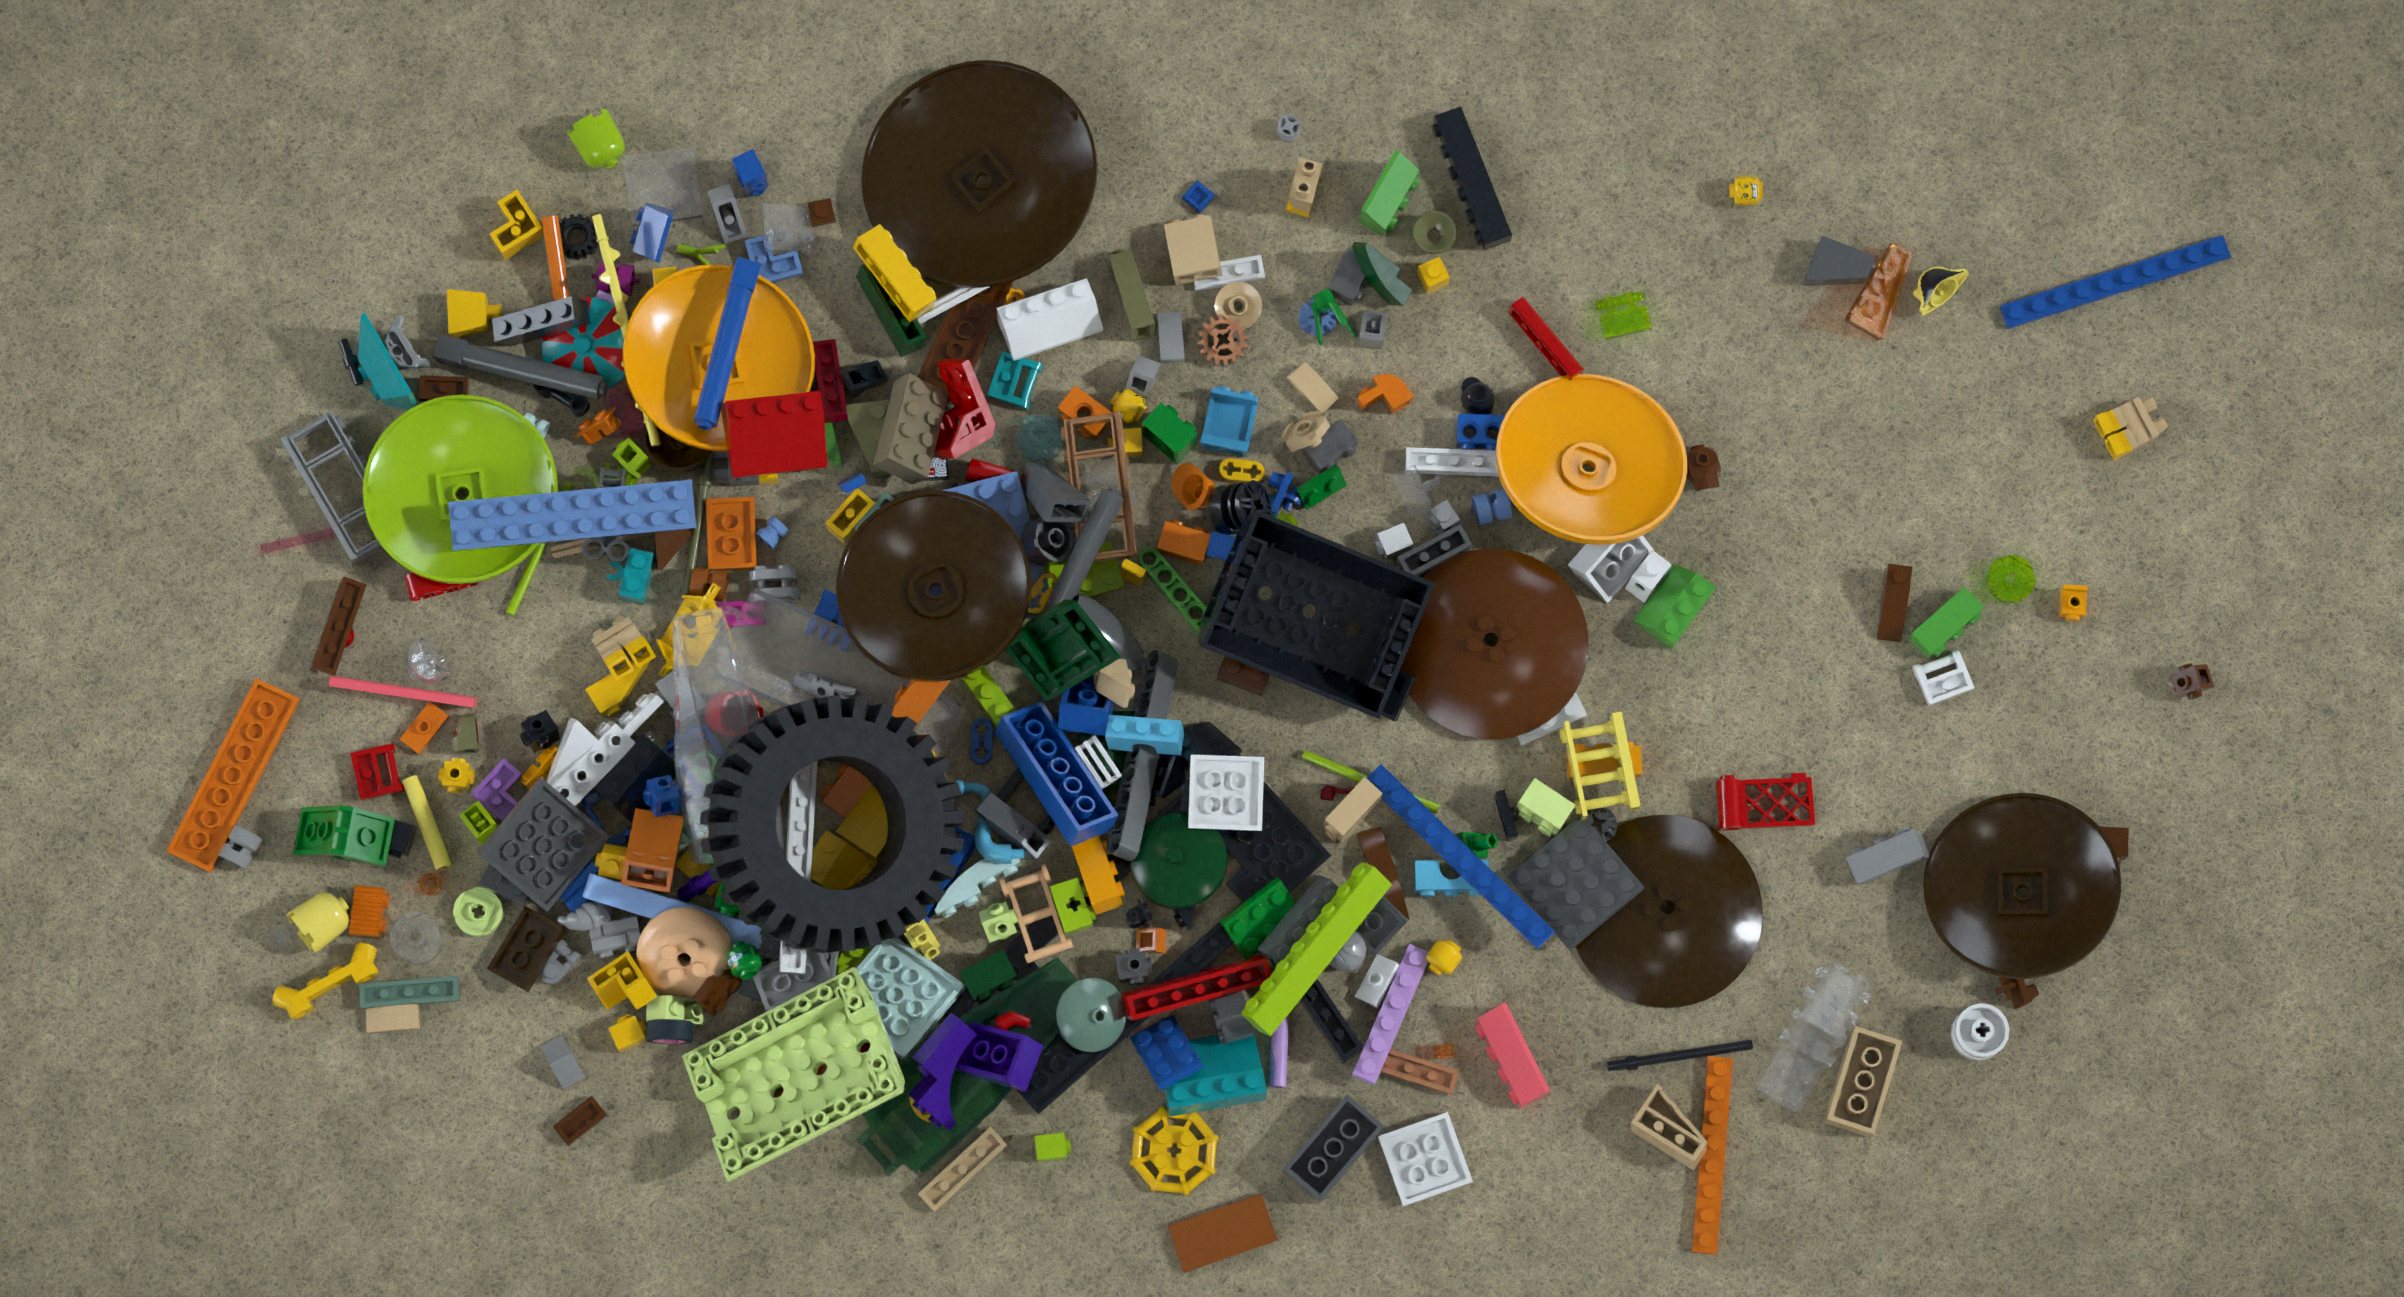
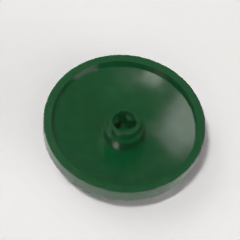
[1130,813,1228,909]

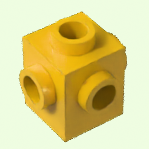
[438,758,475,794]

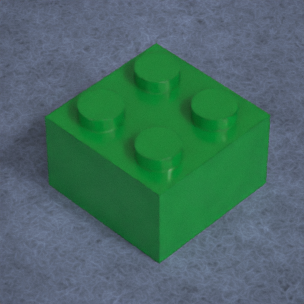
[1142,402,1197,465]

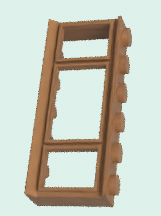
[1061,411,1140,563]

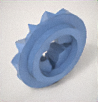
[1299,299,1337,336]

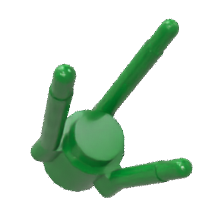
[1310,289,1357,345]

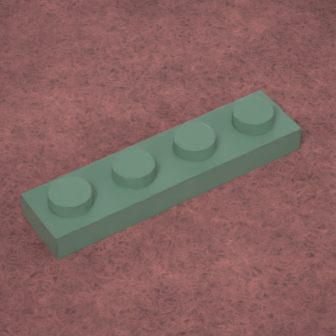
[359,976,460,1009]

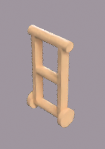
[999,863,1074,964]

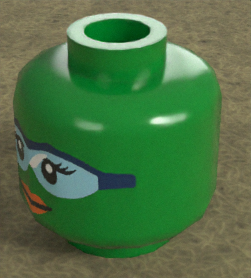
[726,941,762,980]

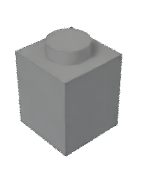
[1125,355,1161,398]

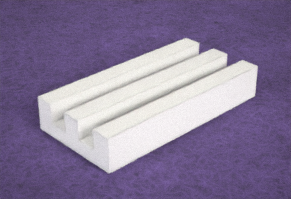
[1075,735,1122,790]

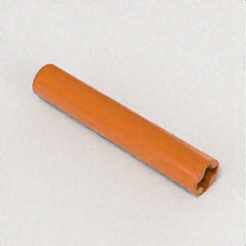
[541,215,570,301]

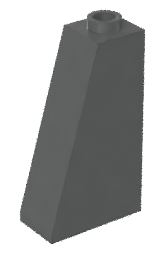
[1020,463,1091,522]

